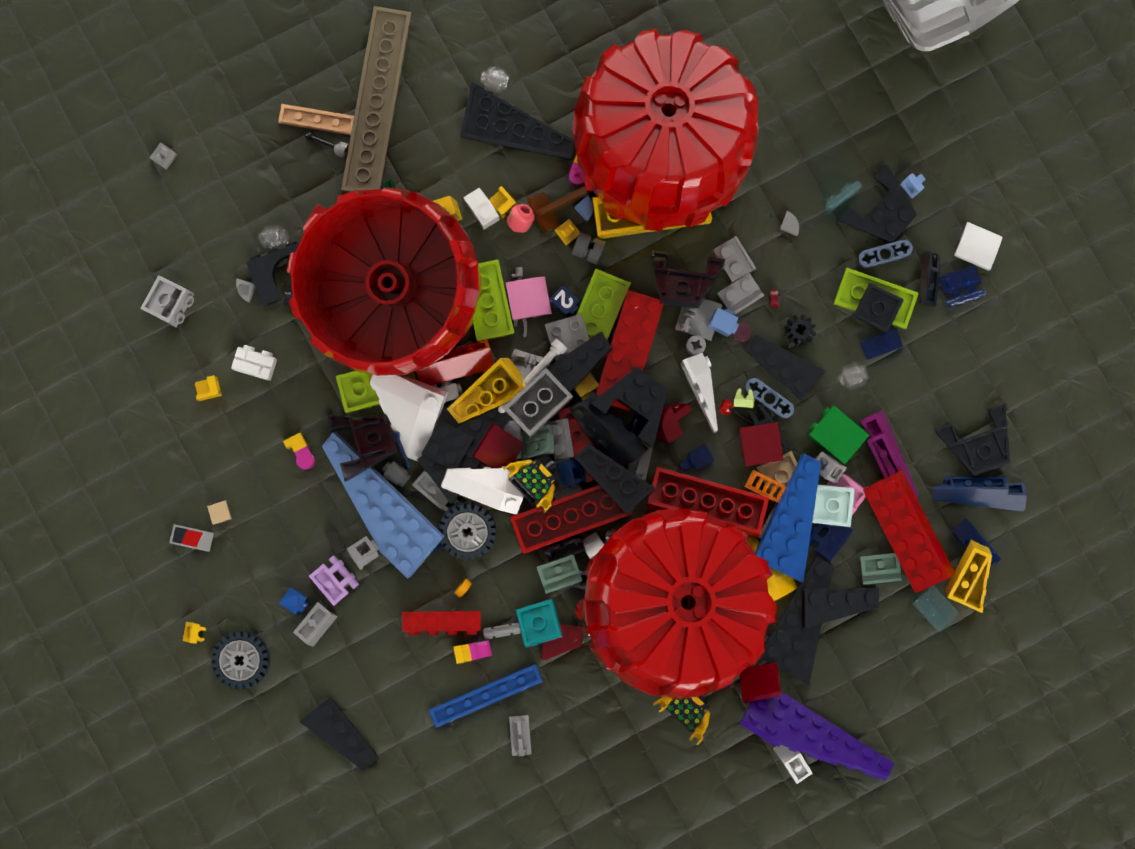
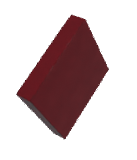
[739,422,784,466]
[472,423,525,469]
[740,662,782,703]

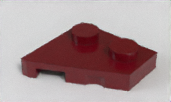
[542,624,584,660]

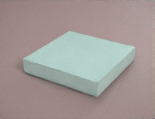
[812,484,855,527]

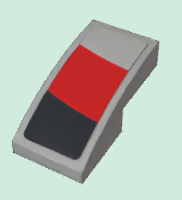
[169,524,214,552]

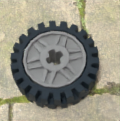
[439,501,496,560]
[211,631,270,689]

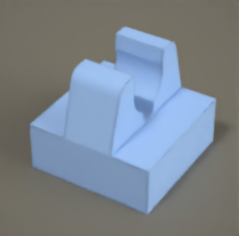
[900,173,926,198]

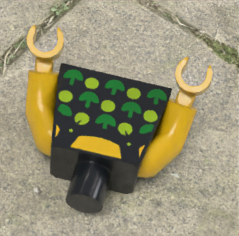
[503,459,557,513]
[653,693,710,745]

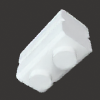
[231,345,277,381]

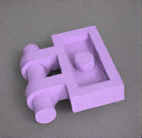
[309,555,359,606]

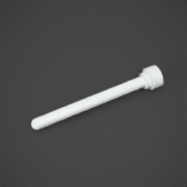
[498,339,567,413]

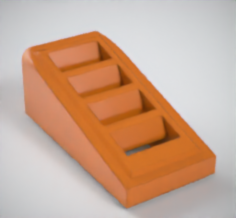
[744,470,786,504]

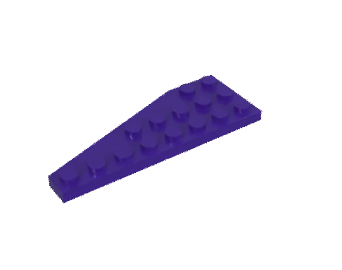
[739,691,894,781]

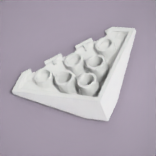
[370,375,448,461]

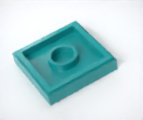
[516,599,563,648]

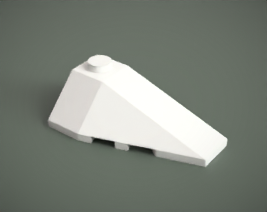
[680,353,718,433]
[441,466,523,515]

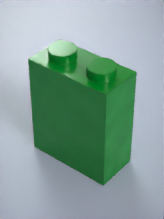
[808,406,869,465]

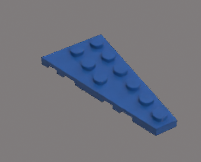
[755,453,821,583]

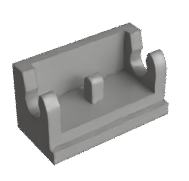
[293,602,338,647]

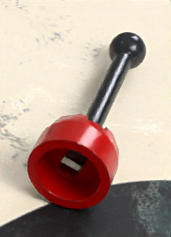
[718,398,754,425]

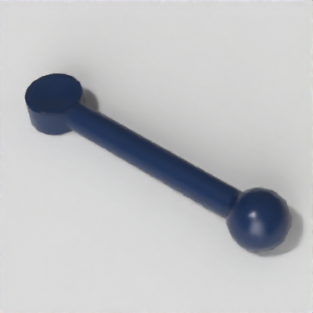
[392,431,412,469]

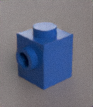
[279,587,309,614]

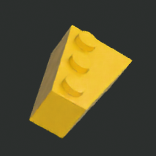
[945,540,992,613]

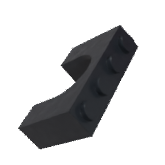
[246,241,299,307]

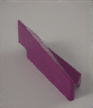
[860,409,919,497]

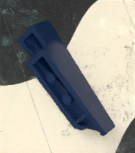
[932,476,1027,511]

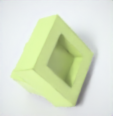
[734,388,754,408]

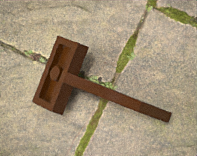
[527,186,593,233]

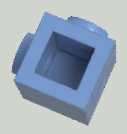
[707,308,739,337]

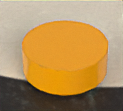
[454,578,471,598]

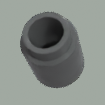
[382,461,411,488]

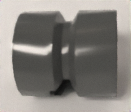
[572,232,606,265]

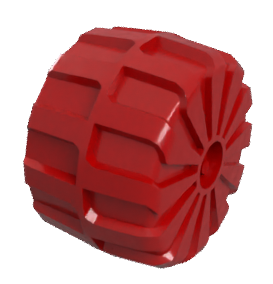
[572,28,759,232]
[287,188,482,376]
[579,508,777,699]

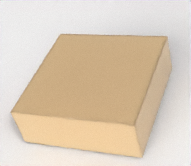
[207,500,232,525]

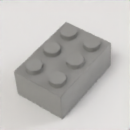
[503,368,573,438]

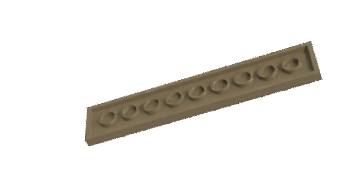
[341,6,412,192]

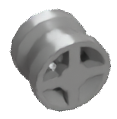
[686,336,706,356]

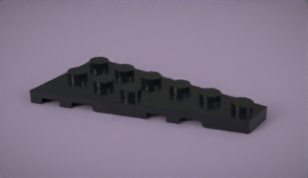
[460,82,575,160]
[417,406,511,505]
[761,556,833,686]

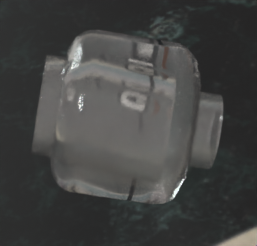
[480,66,509,93]
[259,225,289,250]
[839,362,869,390]

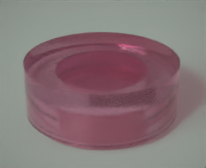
[732,323,752,343]

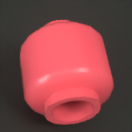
[507,204,535,233]

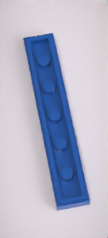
[429,664,543,728]

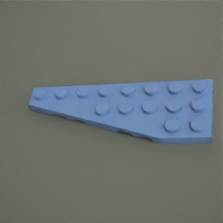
[322,432,444,579]

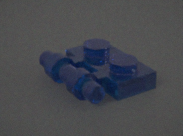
[939,265,986,307]
[809,523,853,561]

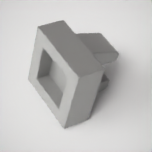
[150,142,177,170]

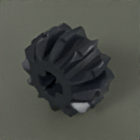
[783,314,816,347]

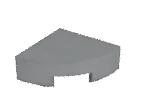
[780,211,799,236]
[236,278,255,303]

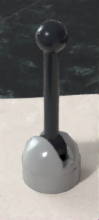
[305,132,349,159]

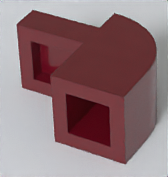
[656,402,692,443]

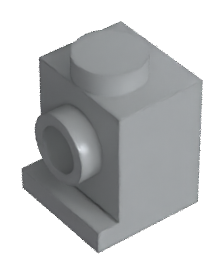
[433,381,463,404]
[816,451,847,483]
[347,536,379,570]

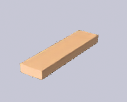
[278,104,354,136]

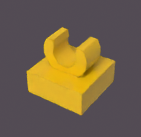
[554,219,580,246]
[183,622,206,644]

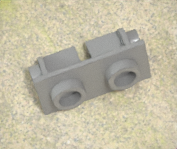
[628,439,653,480]
[509,715,532,756]

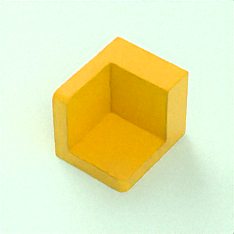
[489,186,517,219]
[575,371,599,398]
[195,375,222,401]

